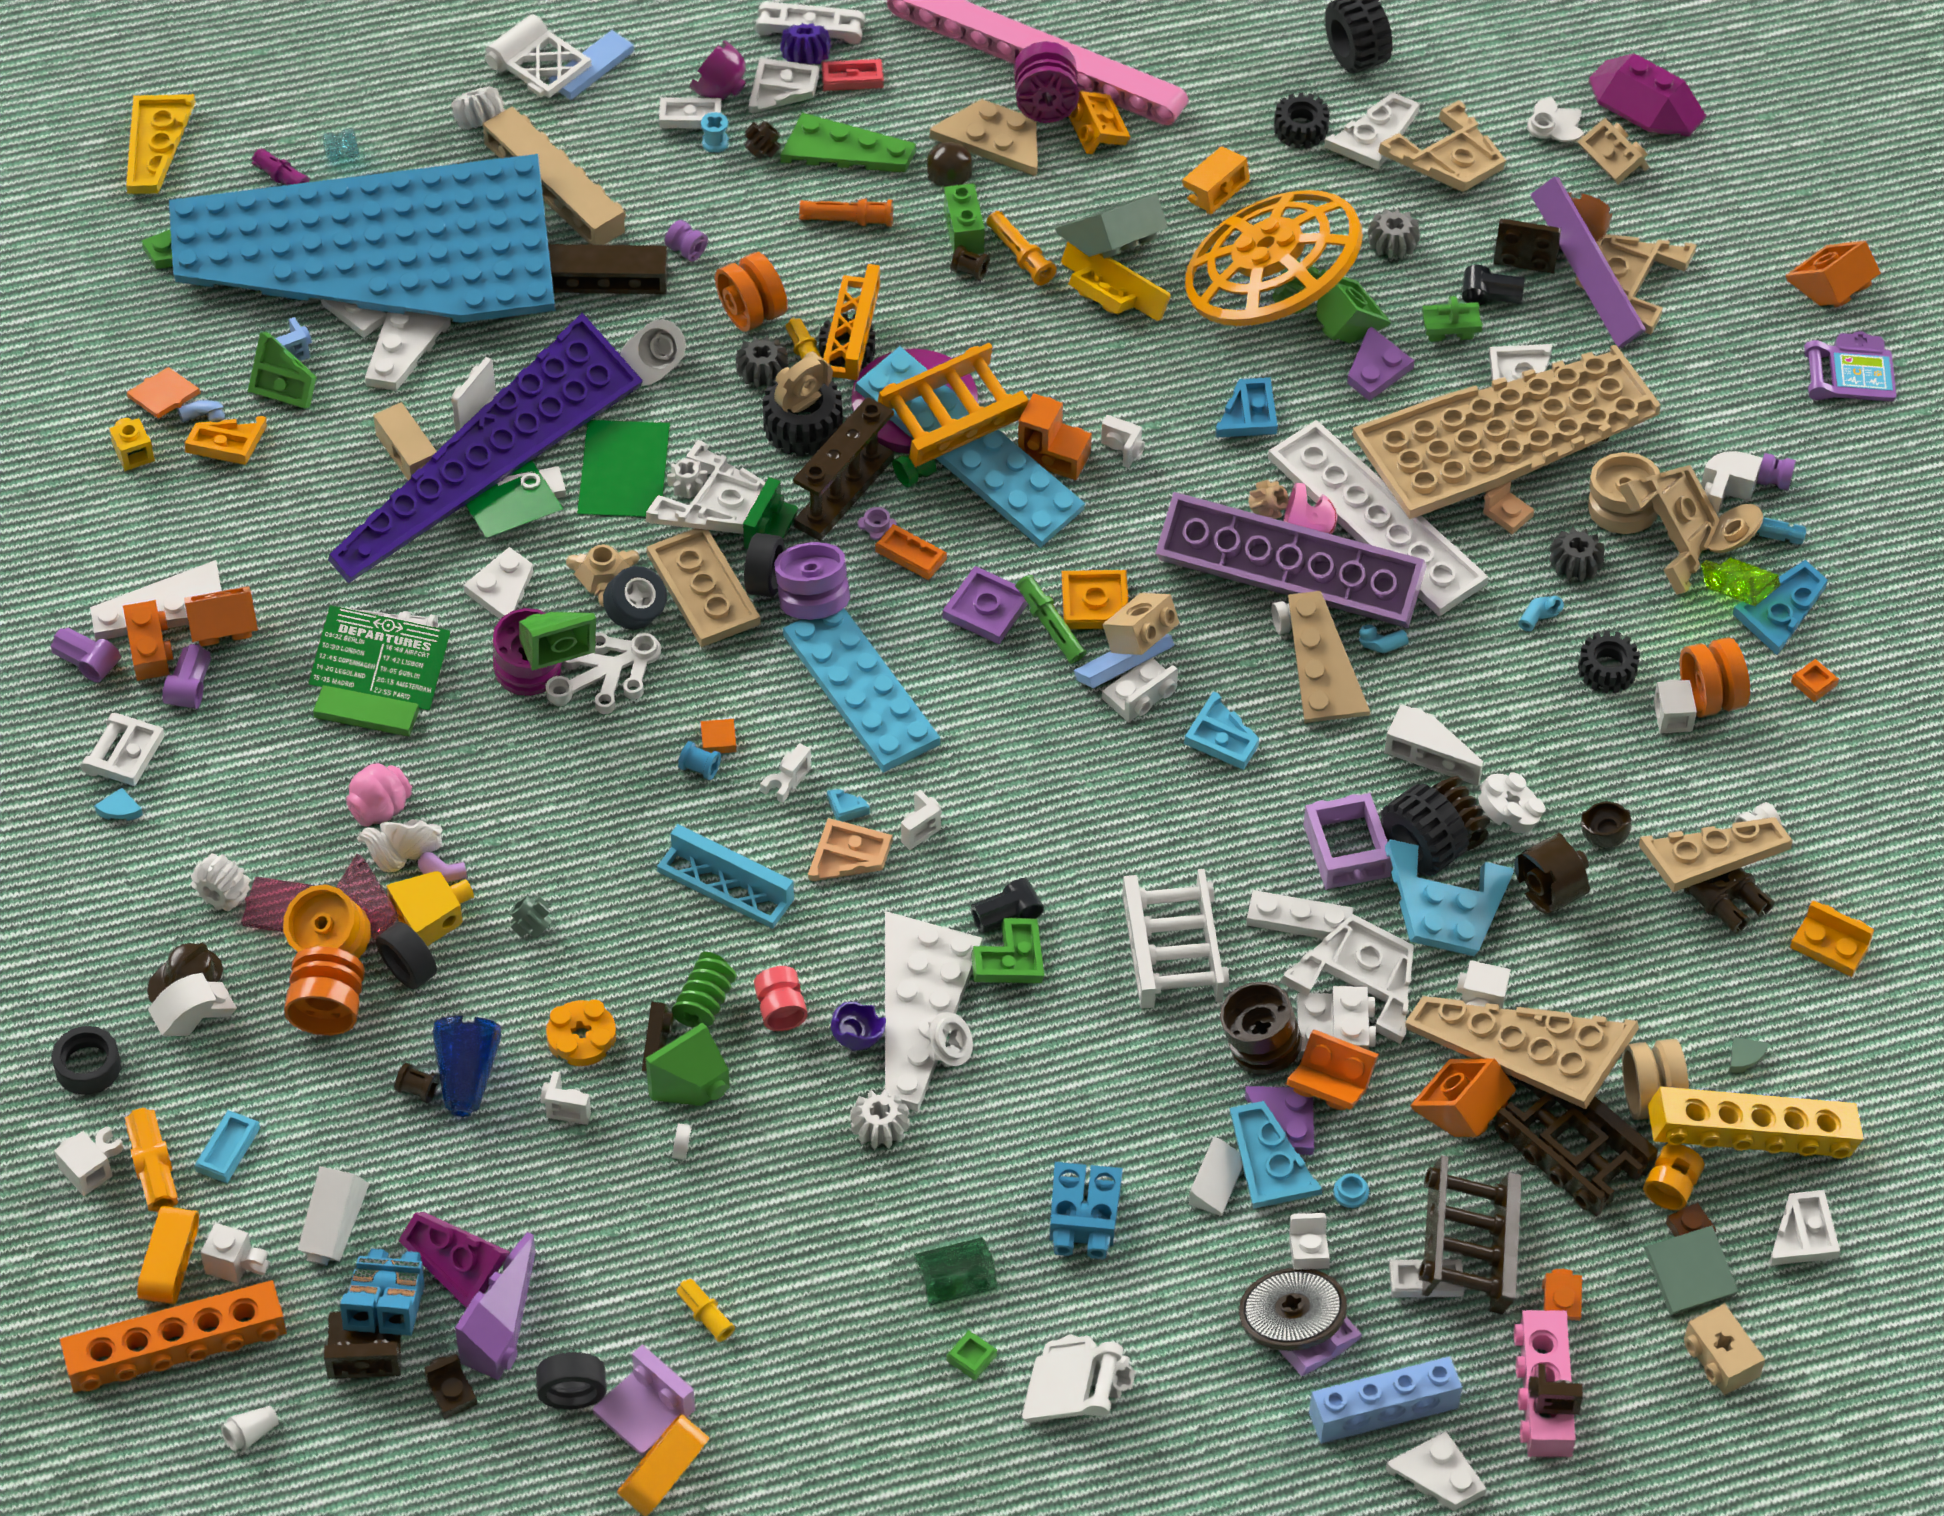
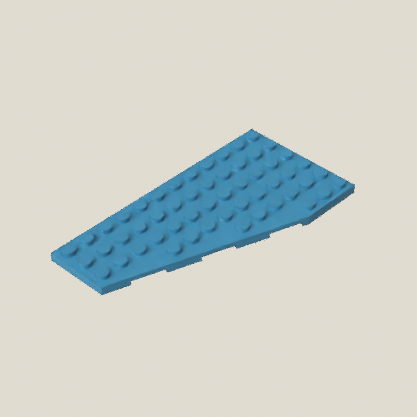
[169,154,556,323]

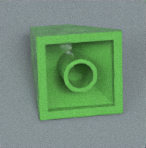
[1316,269,1391,343]
[519,612,596,671]
[646,1023,730,1106]

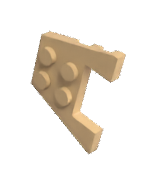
[1378,100,1506,192]
[1575,234,1696,335]
[1618,465,1720,595]

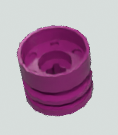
[1014,41,1079,123]
[493,608,562,696]

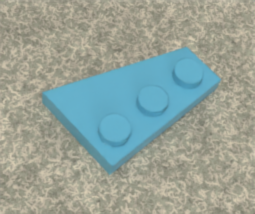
[1230,1101,1322,1209]

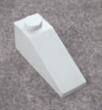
[1384,704,1483,786]

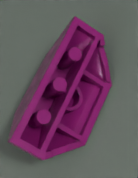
[1588,53,1706,137]

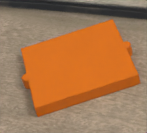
[126,367,201,419]

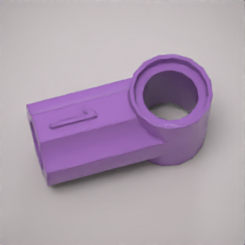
[50,627,121,683]
[162,644,211,709]

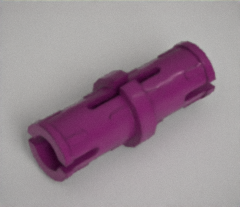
[252,148,310,185]

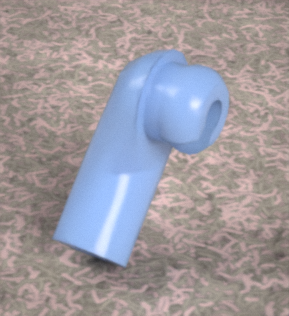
[177,400,225,422]

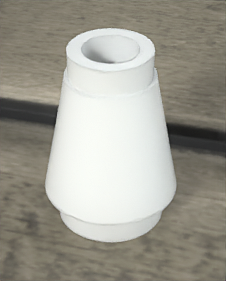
[221,1406,279,1451]

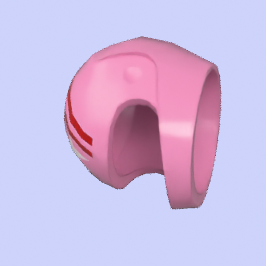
[1283,483,1338,534]

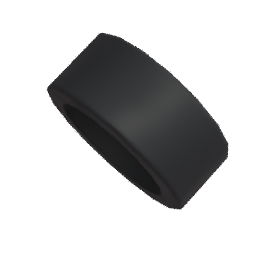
[744,533,785,597]
[376,922,437,990]
[51,1026,121,1095]
[536,1352,606,1410]

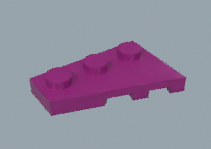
[398,1212,510,1308]

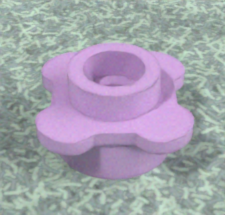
[858,507,897,540]

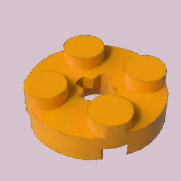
[546,1000,616,1066]

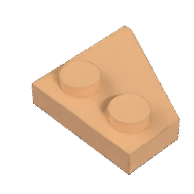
[808,818,893,882]

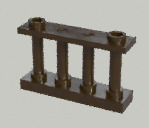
[793,396,894,542]
[1418,1155,1522,1315]

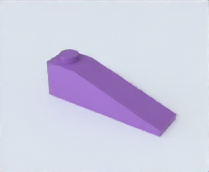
[455,1232,536,1380]

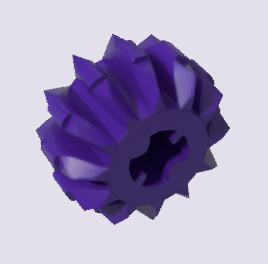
[780,23,831,65]

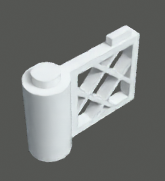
[485,14,592,98]

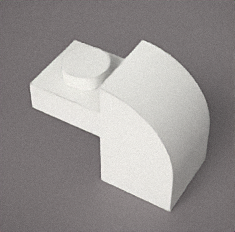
[1701,451,1763,516]
[148,973,237,1036]

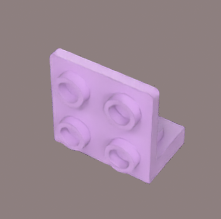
[593,1344,695,1456]

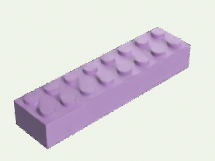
[1155,492,1427,628]

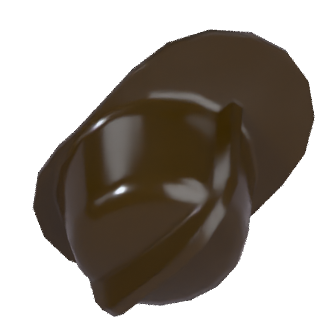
[147,942,223,1003]

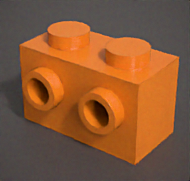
[123,600,174,681]

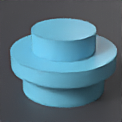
[1333,1173,1369,1208]

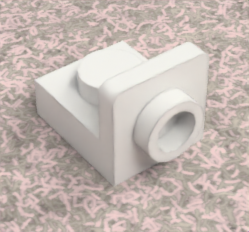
[1101,415,1145,468]
[901,790,942,850]
[541,1071,591,1125]
[1289,1213,1330,1270]

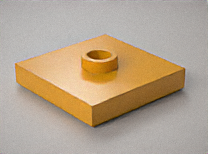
[1061,570,1128,629]

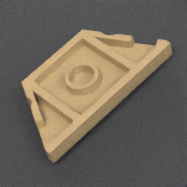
[930,99,1038,176]

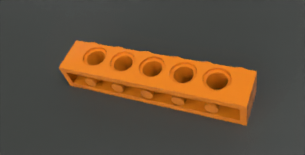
[59,1280,287,1393]

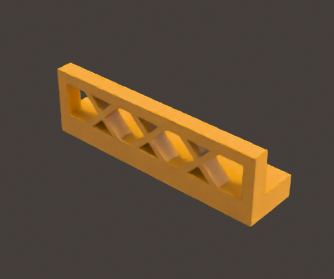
[823,264,880,380]

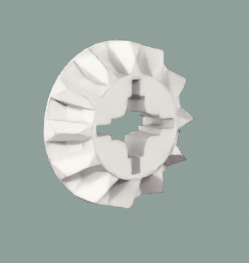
[924,1012,973,1067]

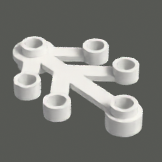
[546,633,661,714]

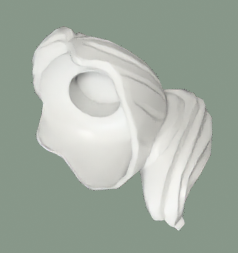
[357,819,443,872]

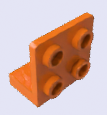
[1286,1029,1379,1110]

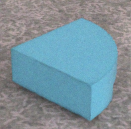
[94,788,143,821]
[827,789,870,822]

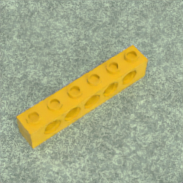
[1647,1087,1863,1159]

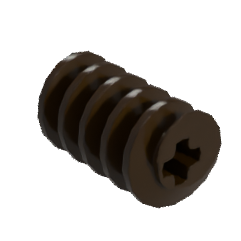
[1431,776,1490,851]

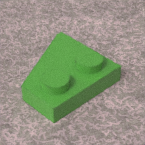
[248,332,317,408]

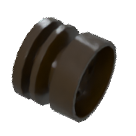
[1220,982,1302,1075]

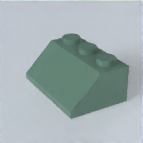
[1055,193,1168,259]

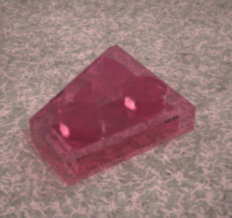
[336,854,399,941]

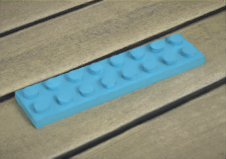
[855,346,1085,548]

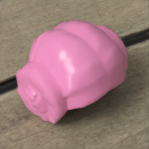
[346,763,412,827]

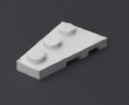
[365,311,451,391]

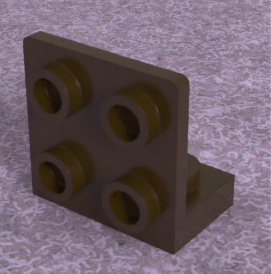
[1493,218,1561,274]
[324,1311,402,1379]

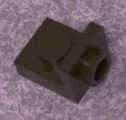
[424,1354,478,1420]
[1528,1364,1583,1415]

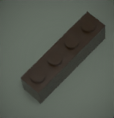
[548,244,668,294]

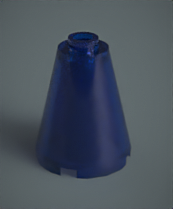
[432,1016,502,1117]

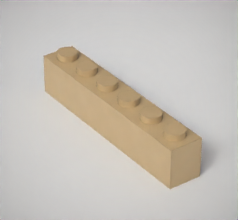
[483,106,626,245]

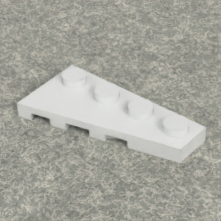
[90,560,222,641]

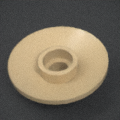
[1708,504,1763,553]

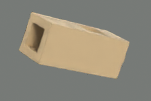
[373,402,437,481]

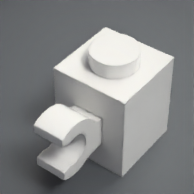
[1456,960,1511,1009]
[54,1126,124,1196]
[201,1223,270,1284]

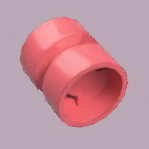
[754,966,807,1031]

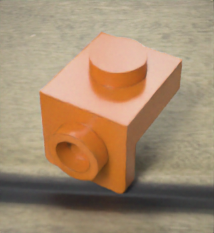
[1542,1269,1582,1321]

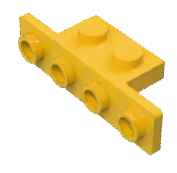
[1061,242,1171,321]

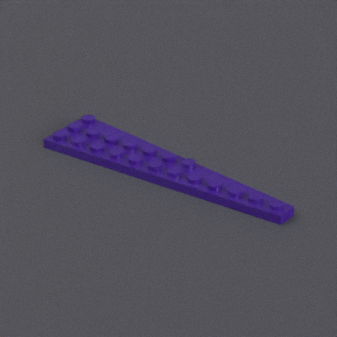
[328,313,643,584]

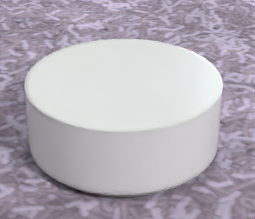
[672,1123,692,1160]

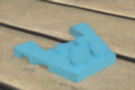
[1385,839,1514,956]

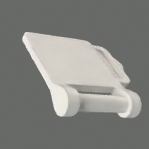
[1022,1334,1123,1422]

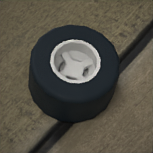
[603,566,667,630]

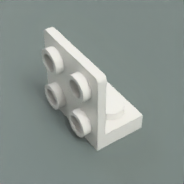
[451,357,498,432]

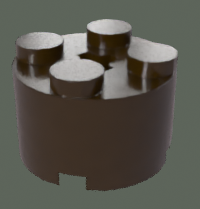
[1514,833,1590,914]

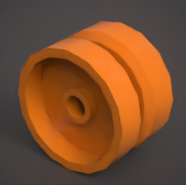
[715,252,788,332]
[1679,637,1750,718]

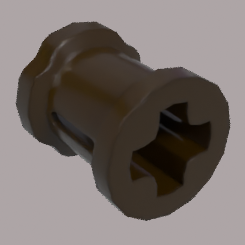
[950,245,990,281]
[394,1063,440,1104]

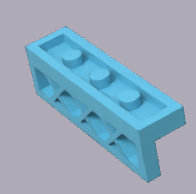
[657,824,794,929]

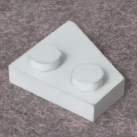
[749,58,819,113]

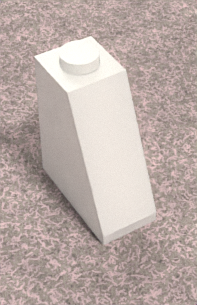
[298,1166,369,1265]

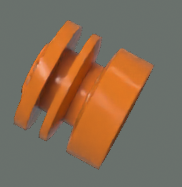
[284,946,365,1036]

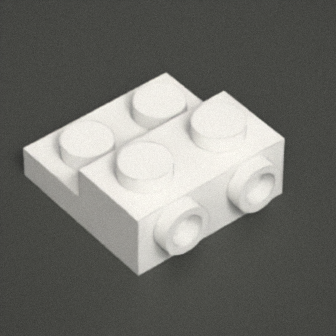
[1297,986,1376,1059]

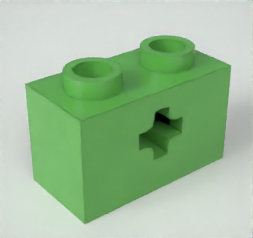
[944,183,985,254]

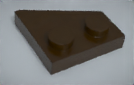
[641,1001,673,1074]

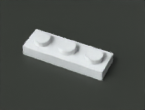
[1246,890,1353,939]

